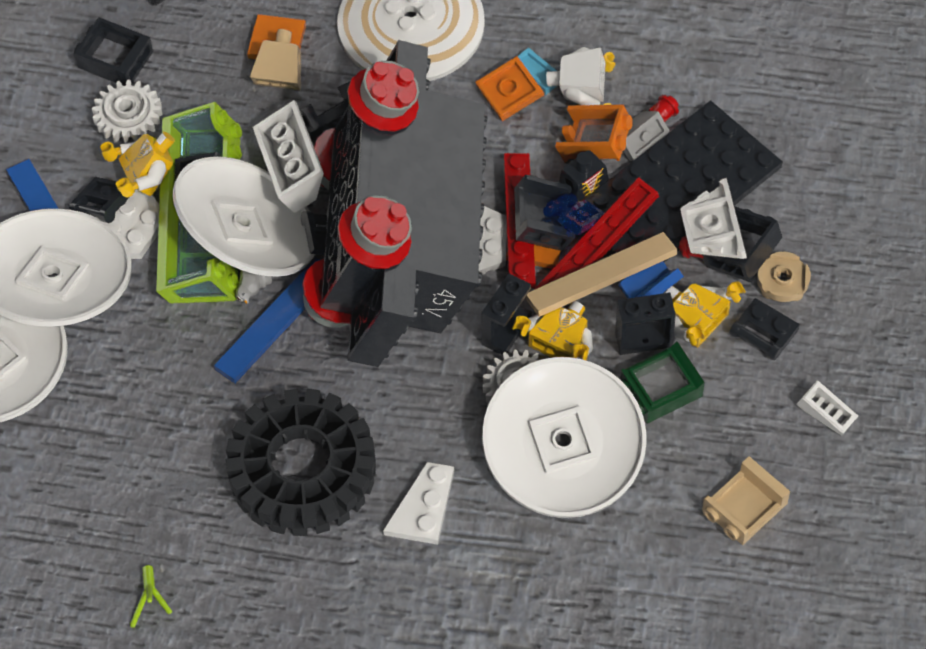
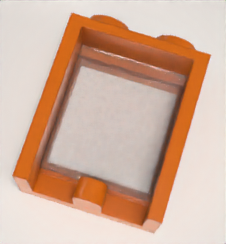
[555,104,632,163]

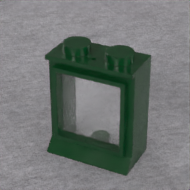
[620,341,705,424]

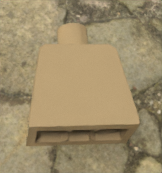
[250,29,301,90]

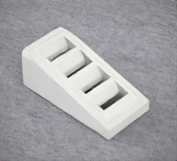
[796,380,858,436]

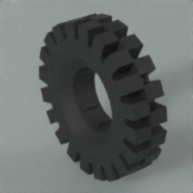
[225,388,376,536]

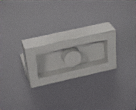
[608,111,670,161]

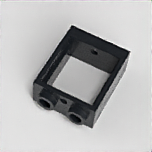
[74,17,153,86]
[702,206,782,282]
[615,292,676,355]

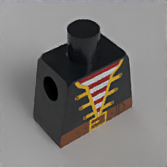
[559,150,609,209]

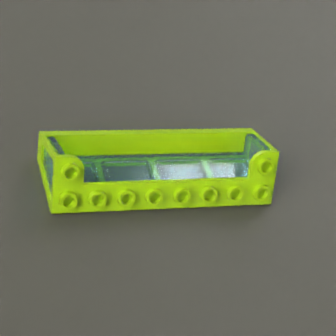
[156,102,242,303]

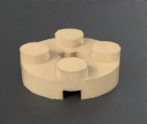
[757,252,811,302]

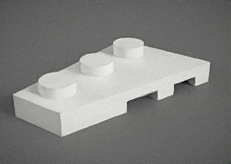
[383,462,454,545]

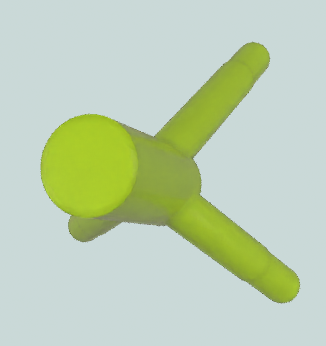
[130,565,172,628]

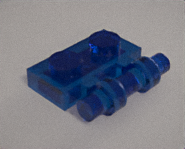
[543,194,605,235]

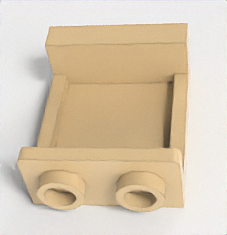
[702,456,790,546]

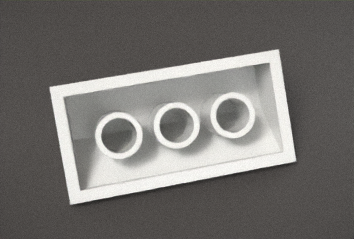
[253,100,324,213]

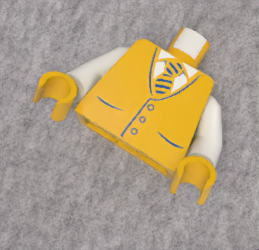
[100,131,175,197]
[665,281,746,348]
[512,301,593,361]

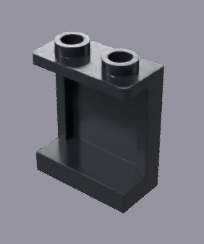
[299,81,350,133]
[514,175,575,251]
[481,273,532,356]

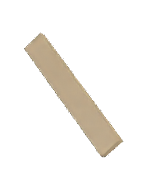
[526,232,677,317]

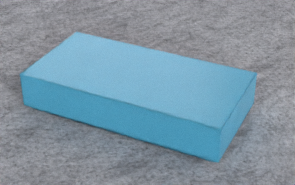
[518,48,557,95]

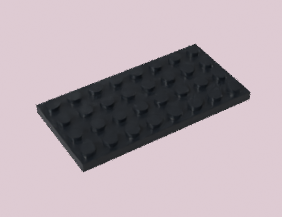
[566,100,783,262]

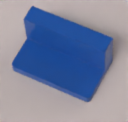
[618,261,684,299]

